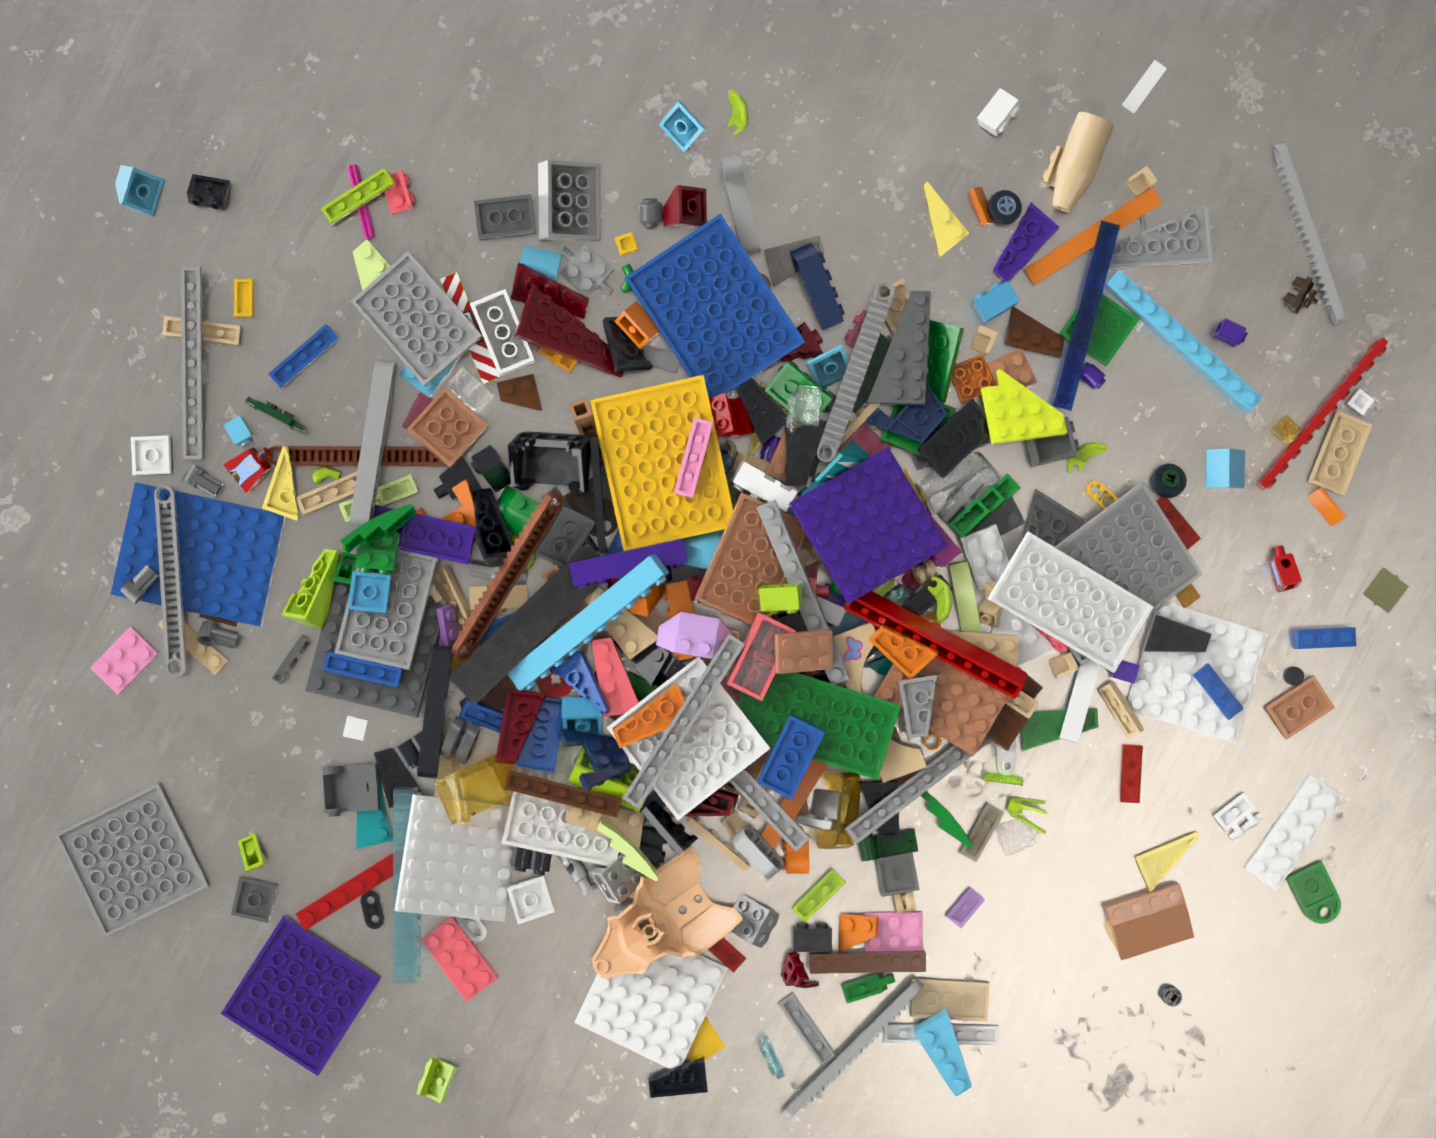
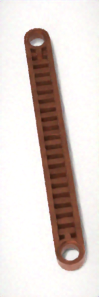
[267,446,447,467]
[452,491,565,660]

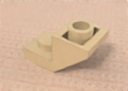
[978,580,1003,627]

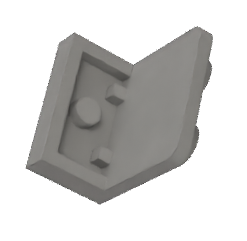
[731,894,780,948]

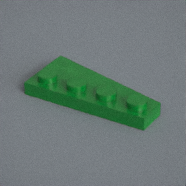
[927,320,964,403]
[1021,708,1099,751]

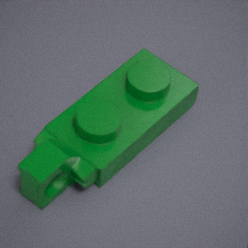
[841,973,896,1004]

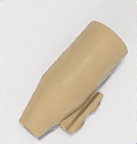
[1043,112,1114,213]

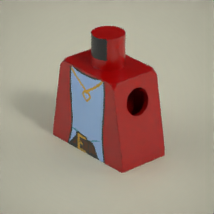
[223,447,272,493]
[1270,545,1302,593]

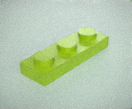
[791,868,846,922]

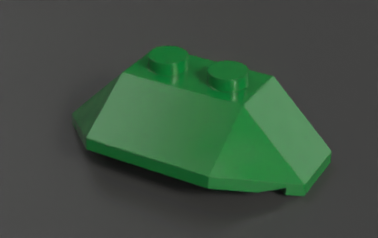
[497,485,540,537]

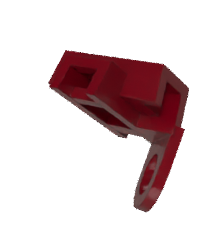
[781,952,819,989]

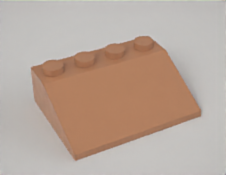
[1103,882,1194,961]

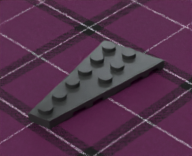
[867,291,931,405]
[1023,489,1085,547]

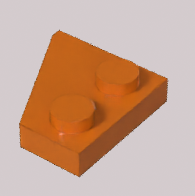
[839,913,879,951]

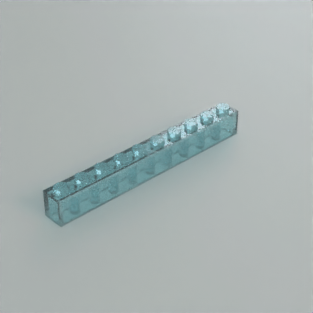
[393,787,422,983]

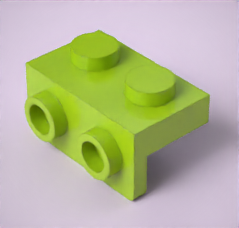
[417,1058,458,1103]

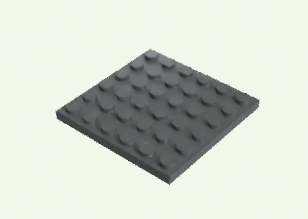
[305,581,446,718]

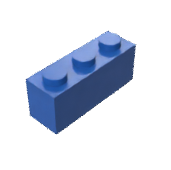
[1293,627,1356,649]

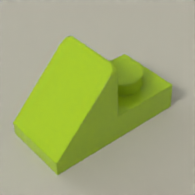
[237,833,267,873]

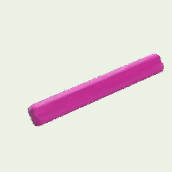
[347,164,375,239]

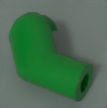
[620,264,634,293]

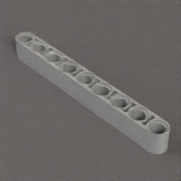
[350,360,397,526]

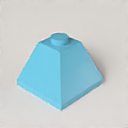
[115,165,164,216]

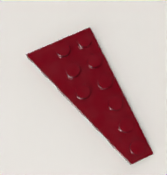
[514,283,624,378]

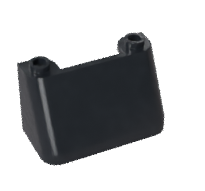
[508,431,591,494]

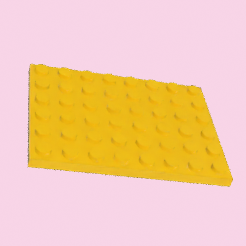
[590,375,734,551]

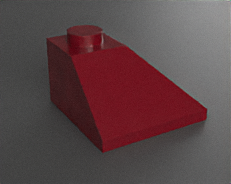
[663,185,707,228]

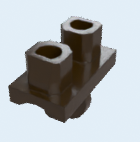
[1283,276,1318,314]

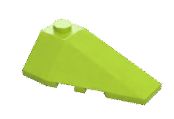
[282,549,339,629]

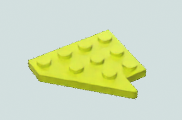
[981,369,1067,445]

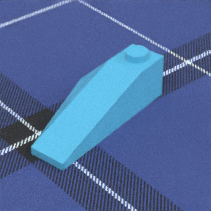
[650,529,725,569]

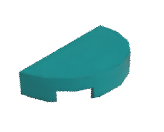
[868,655,893,675]

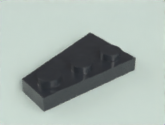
[737,378,790,445]

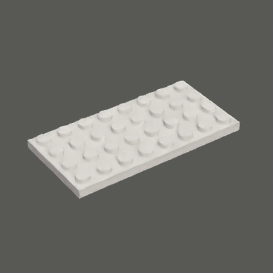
[988,531,1153,673]

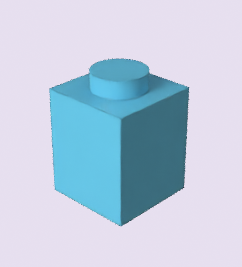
[223,416,255,447]

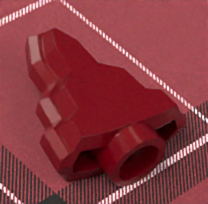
[780,322,823,362]

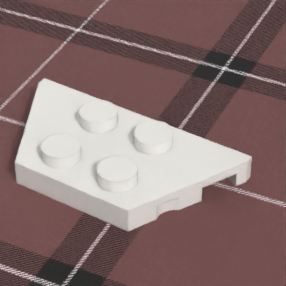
[991,608,1055,665]

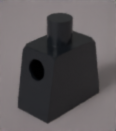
[433,457,482,500]

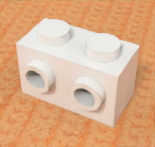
[977,88,1020,137]

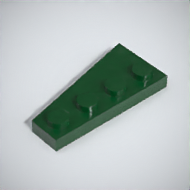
[852,332,891,413]

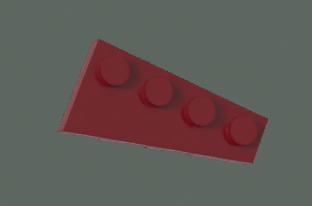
[511,263,589,318]
[496,689,546,764]

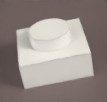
[1346,388,1374,416]

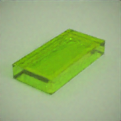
[983,773,1024,786]

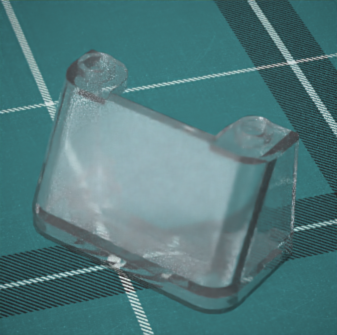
[915,451,1001,515]

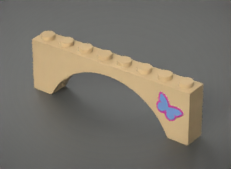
[833,622,927,783]

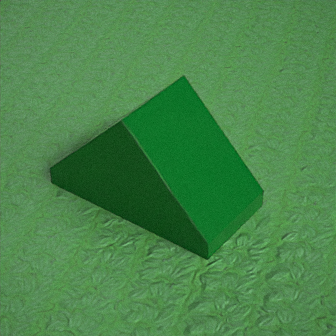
[333,552,356,584]

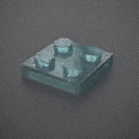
[759,1035,785,1079]

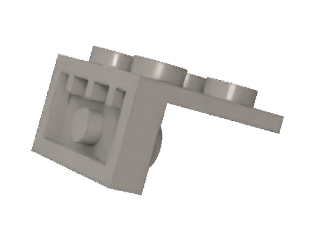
[798,789,849,833]
[590,853,644,904]

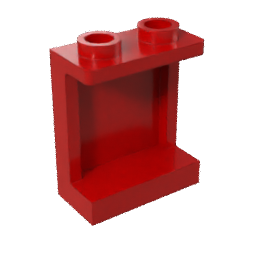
[709,393,755,438]

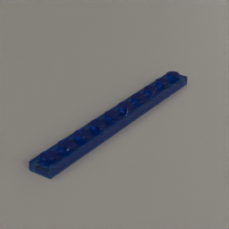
[1052,220,1120,411]

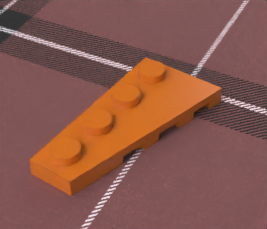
[612,683,685,748]

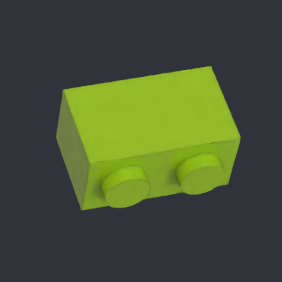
[759,583,803,614]

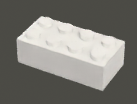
[470,289,536,377]

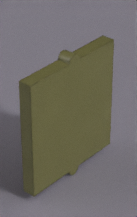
[1363,567,1409,613]

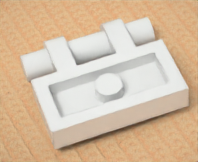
[1213,792,1263,841]

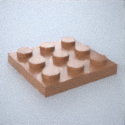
[407,388,488,468]

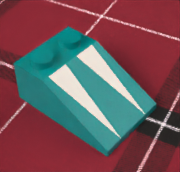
[815,439,869,483]

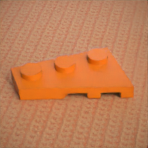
[869,625,938,679]

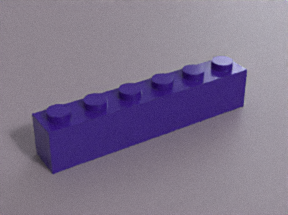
[569,539,688,589]

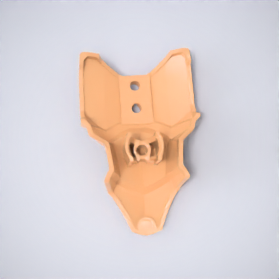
[592,847,743,979]

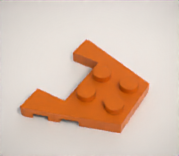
[415,478,477,542]

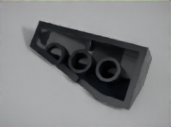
[473,488,515,567]

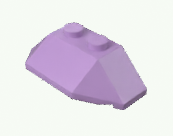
[656,611,733,659]

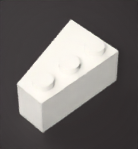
[730,461,797,512]

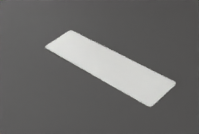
[1122,60,1166,113]

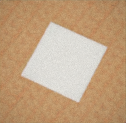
[343,716,368,741]

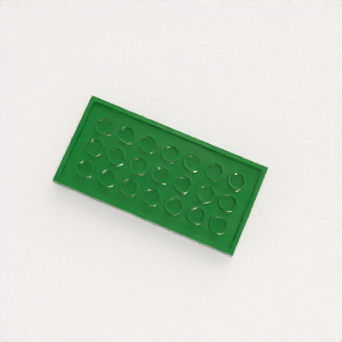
[738,672,901,780]

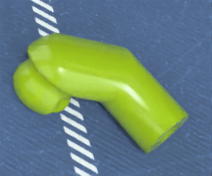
[312,466,341,483]

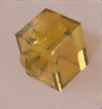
[1270,415,1301,444]

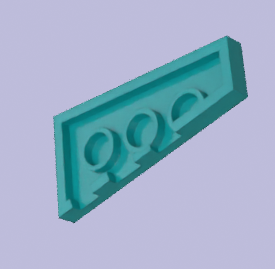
[356,770,394,849]

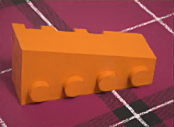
[663,580,702,662]

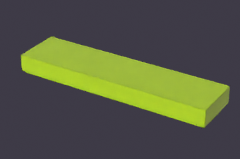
[320,167,396,225]

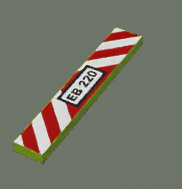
[440,272,501,385]

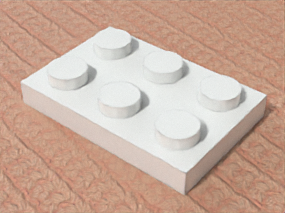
[959,524,1009,591]

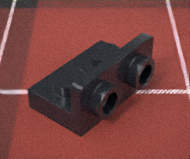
[187,174,231,210]

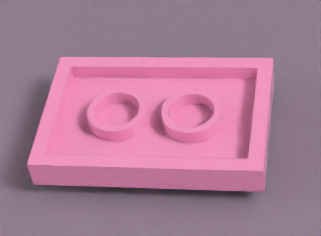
[90,627,159,695]
[864,911,923,952]

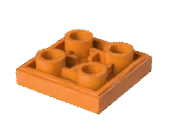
[951,354,996,404]

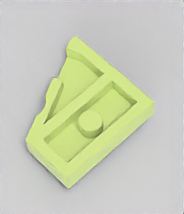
[353,239,390,290]

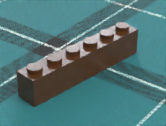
[809,950,926,974]

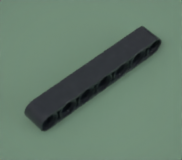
[417,644,453,779]

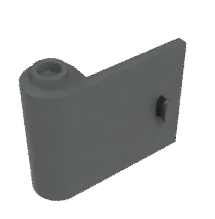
[321,764,380,817]

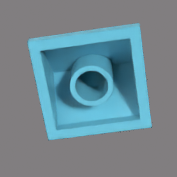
[658,100,706,152]
[520,246,562,282]
[806,345,849,388]
[1206,449,1245,489]

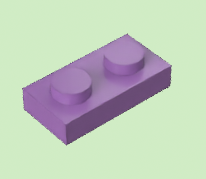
[436,604,459,646]
[946,887,985,929]

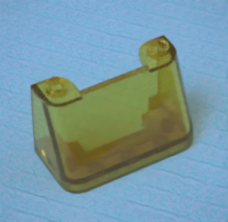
[433,753,513,825]
[816,769,862,849]

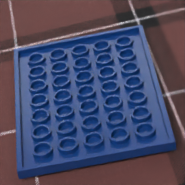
[625,213,805,398]
[110,482,285,627]

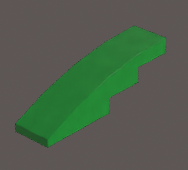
[949,473,1021,538]
[340,504,416,553]
[921,791,973,849]

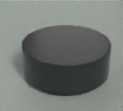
[1284,666,1304,686]

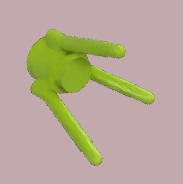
[1007,796,1047,834]

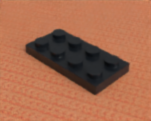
[917,398,990,478]

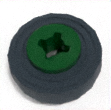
[1152,463,1187,498]

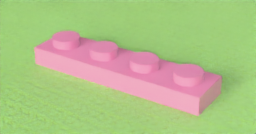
[674,417,714,498]

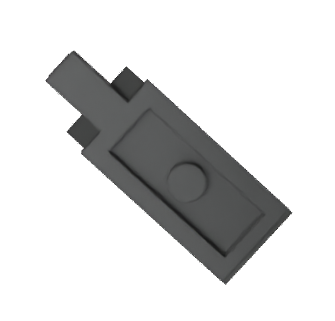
[272,635,309,685]

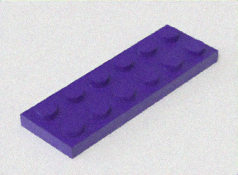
[359,504,476,564]

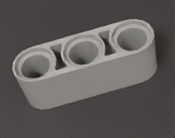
[732,826,784,879]

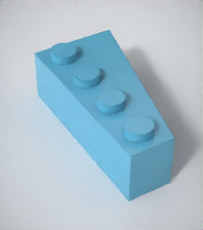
[914,1007,972,1097]

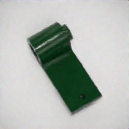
[858,828,919,861]

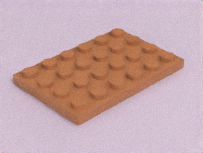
[694,493,806,626]
[874,657,1009,756]

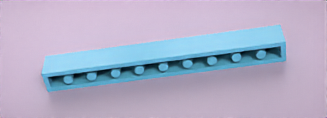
[1104,269,1263,413]
[507,554,669,691]

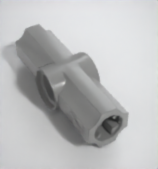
[937,470,988,524]
[469,559,529,585]

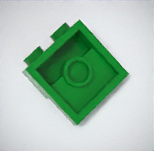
[355,532,400,574]

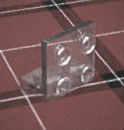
[787,385,822,433]

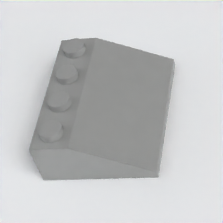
[538,160,601,241]

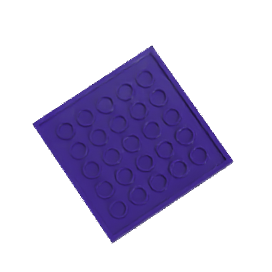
[788,447,948,604]
[221,916,381,1076]

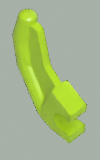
[727,89,749,137]
[1067,442,1107,473]
[927,575,953,623]

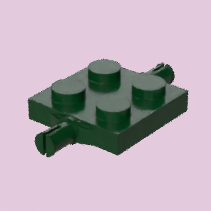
[245,396,307,434]

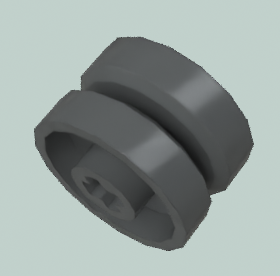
[440,716,482,765]

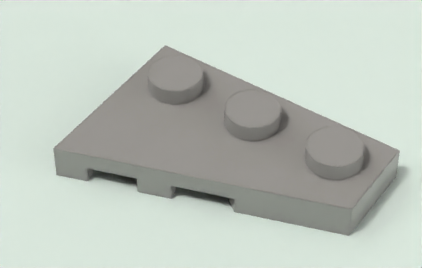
[898,675,937,739]

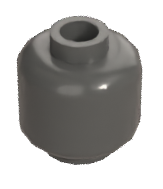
[638,198,663,227]

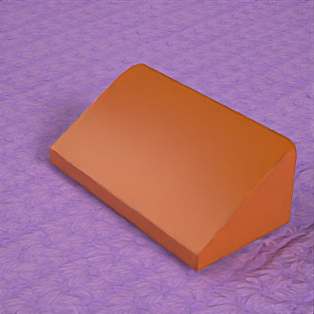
[969,187,995,227]
[1308,487,1346,526]

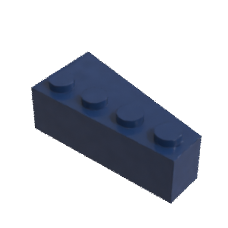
[790,243,845,330]

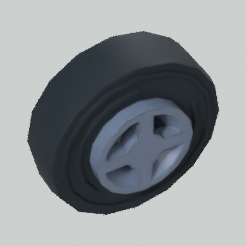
[987,190,1022,225]

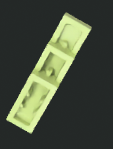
[339,474,418,522]
[949,560,981,633]
[597,819,659,881]

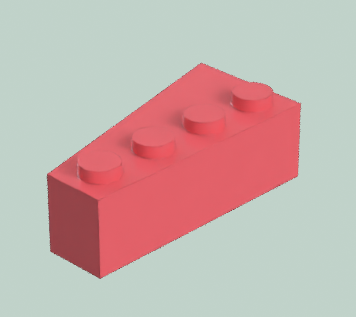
[592,636,639,717]

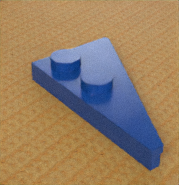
[552,652,610,714]

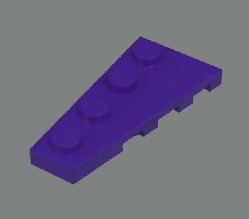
[993,202,1059,282]

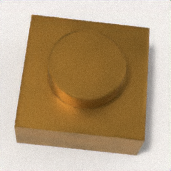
[1175,583,1201,608]

